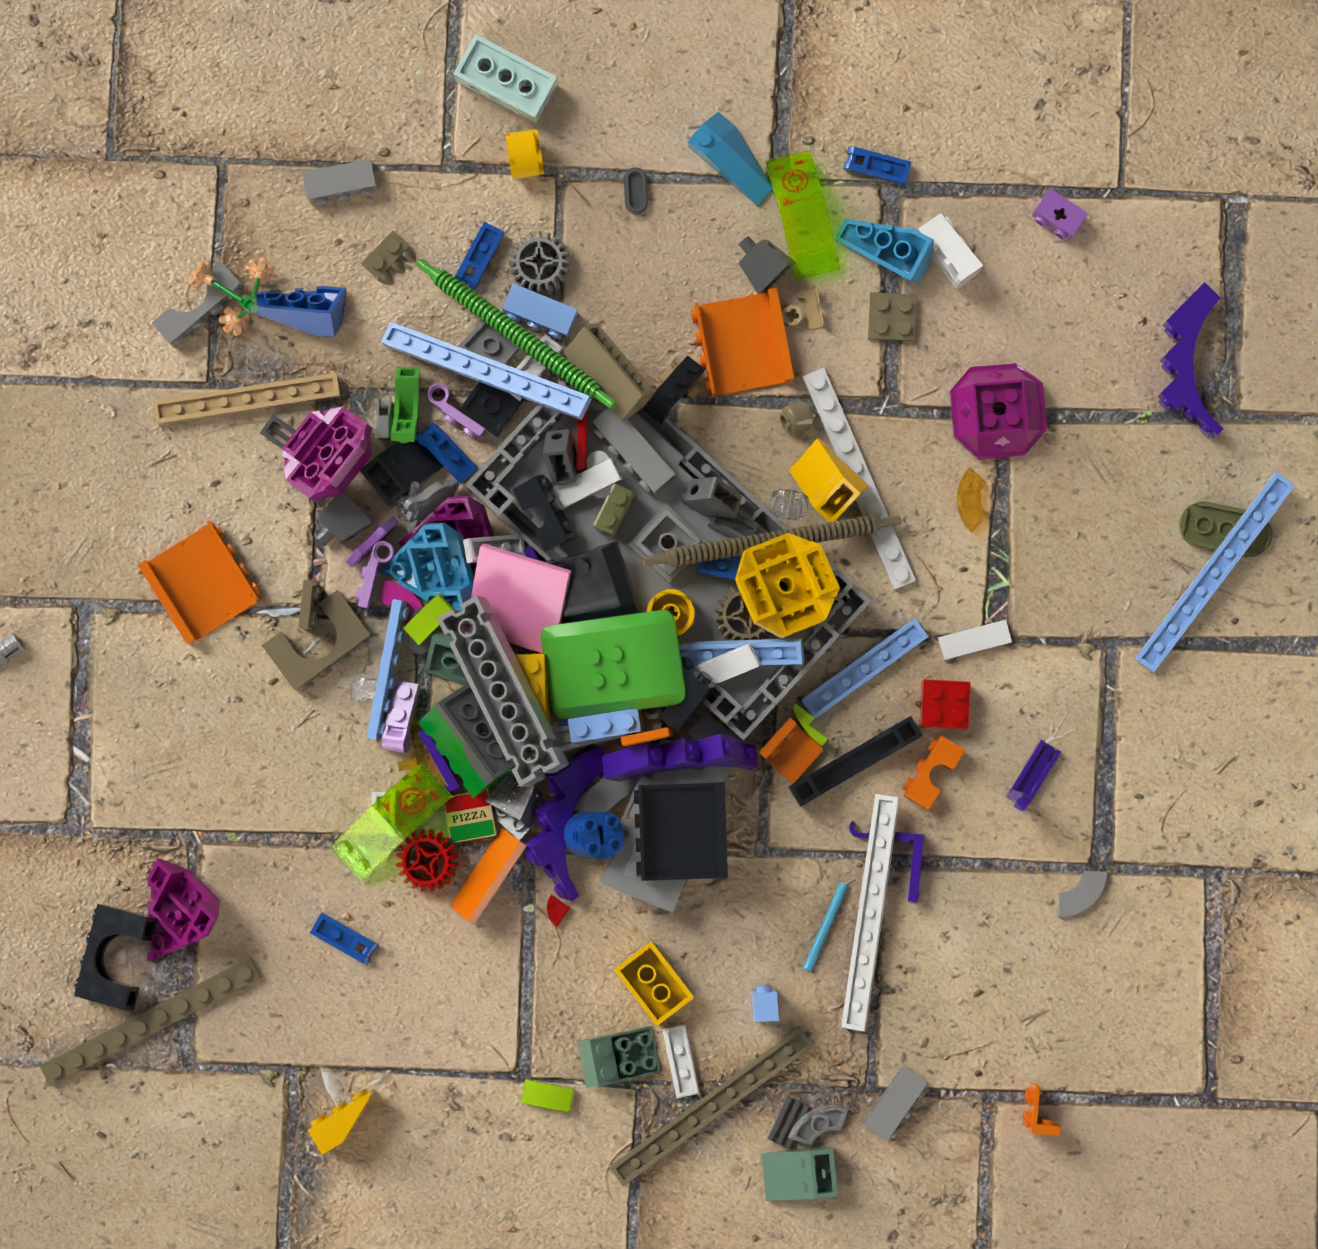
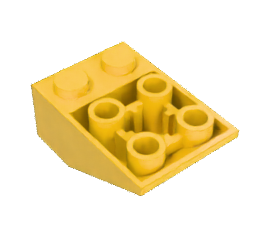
[789,438,869,522]
[307,1088,375,1155]

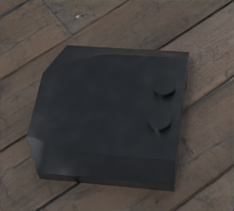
[543,541,642,624]

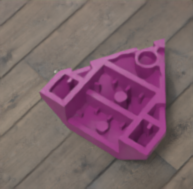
[398,496,494,578]
[147,858,220,962]

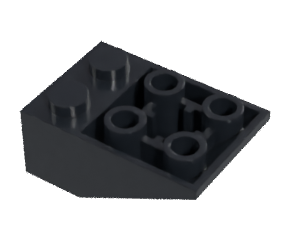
[360,432,444,509]

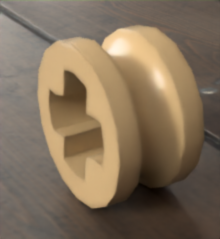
[782,305,802,327]

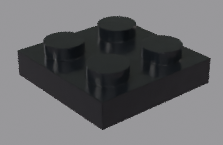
[459,382,524,437]

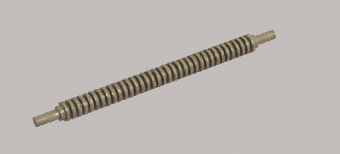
[642,515,901,567]

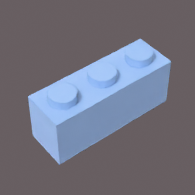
[502,283,578,340]
[568,709,645,743]
[751,984,779,1022]

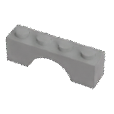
[152,262,243,347]

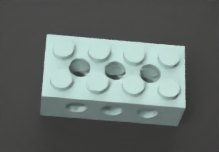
[453,34,558,123]

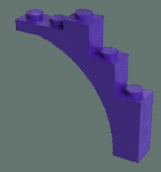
[1157,282,1224,438]
[602,734,758,782]
[525,745,604,901]

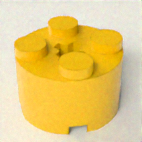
[505,129,544,180]
[647,589,696,636]

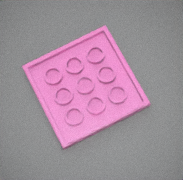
[470,543,571,653]

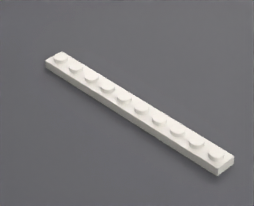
[802,368,916,590]
[841,794,900,1031]

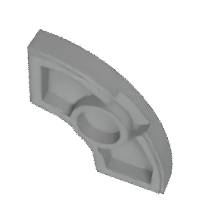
[1058,871,1107,917]
[788,1105,849,1146]

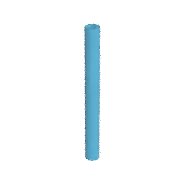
[803,882,848,972]

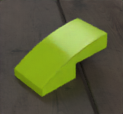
[403,594,455,645]
[792,704,828,747]
[521,1079,575,1112]

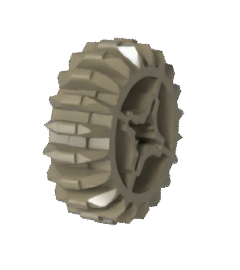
[714,586,770,640]

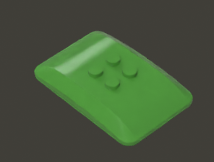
[540,610,686,719]

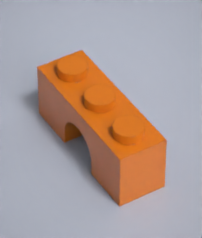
[902,735,965,810]

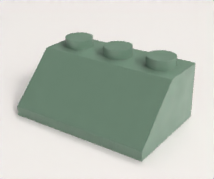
[424,626,472,685]

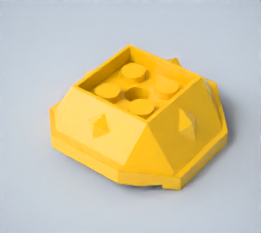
[735,533,840,639]

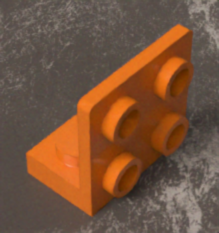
[758,718,823,784]
[1023,1082,1061,1136]

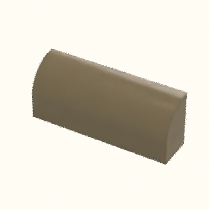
[564,324,655,421]

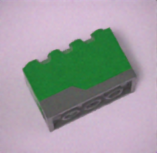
[418,683,516,798]

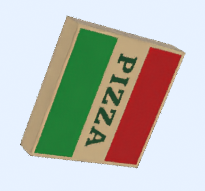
[443,789,498,844]

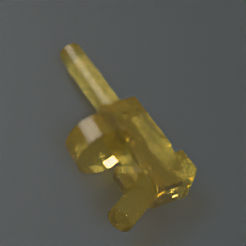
[397,716,438,802]

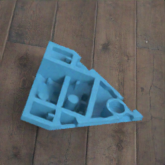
[379,523,474,611]

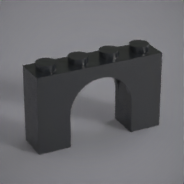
[659,656,717,732]
[74,904,157,1010]

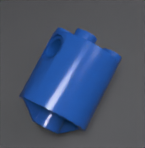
[564,811,624,859]

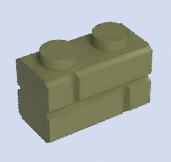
[593,483,635,538]

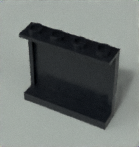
[634,782,728,881]

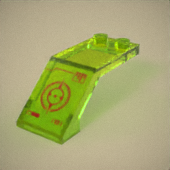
[765,150,840,280]
[330,762,453,882]

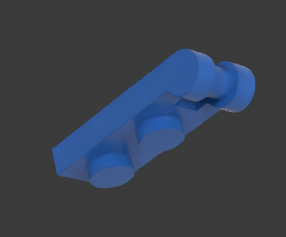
[843,146,911,186]
[455,221,505,290]
[416,423,478,484]
[310,912,379,965]

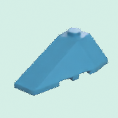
[688,112,773,207]
[834,219,934,284]

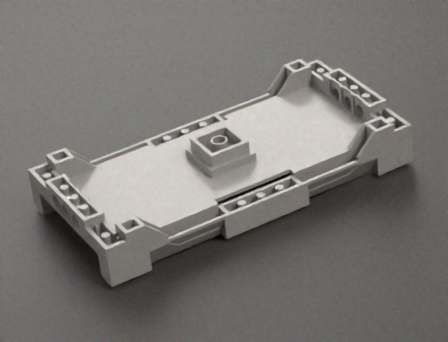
[465,380,871,742]

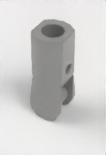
[376,397,392,440]

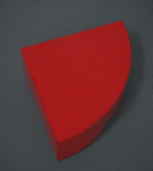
[547,894,570,927]

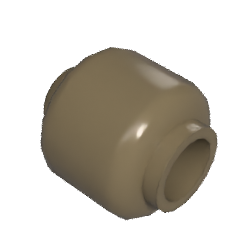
[780,401,816,434]

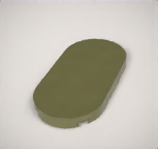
[1179,502,1273,558]

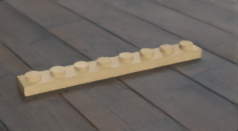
[152,373,341,425]

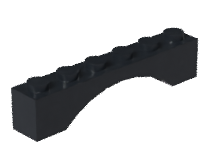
[788,716,923,807]

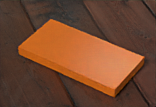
[621,727,677,746]
[450,828,527,925]

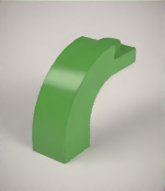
[391,367,420,443]

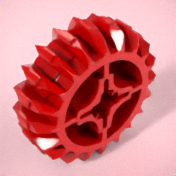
[396,829,459,892]

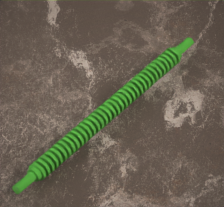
[416,259,617,410]

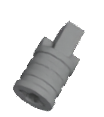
[0,633,26,667]

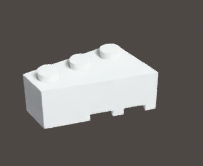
[917,213,983,289]

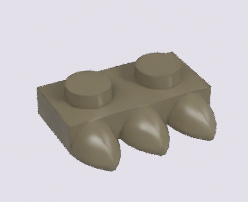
[361,231,415,285]

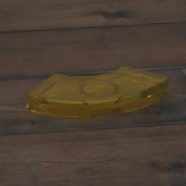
[957,467,988,533]

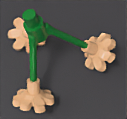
[188,257,276,336]

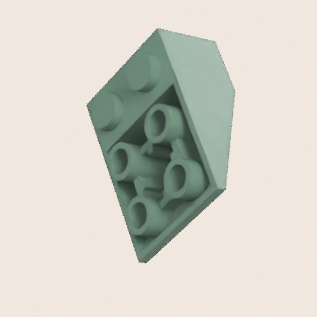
[577,1026,661,1088]
[761,1146,838,1201]

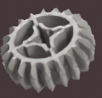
[508,231,571,294]

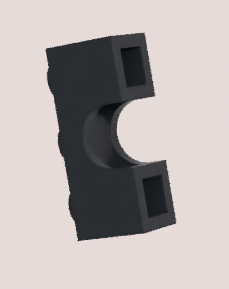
[643,355,706,424]
[512,474,577,552]

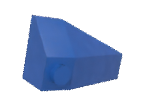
[250,286,347,337]

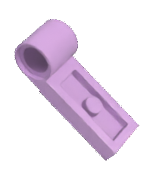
[428,384,486,439]
[355,541,395,610]
[381,680,421,753]

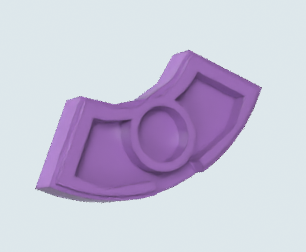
[346,516,399,568]

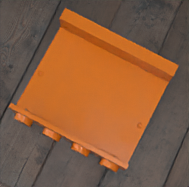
[691,288,794,397]
[138,520,261,645]

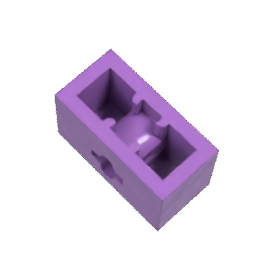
[1032,188,1088,241]

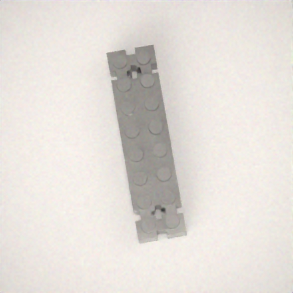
[437,595,569,787]

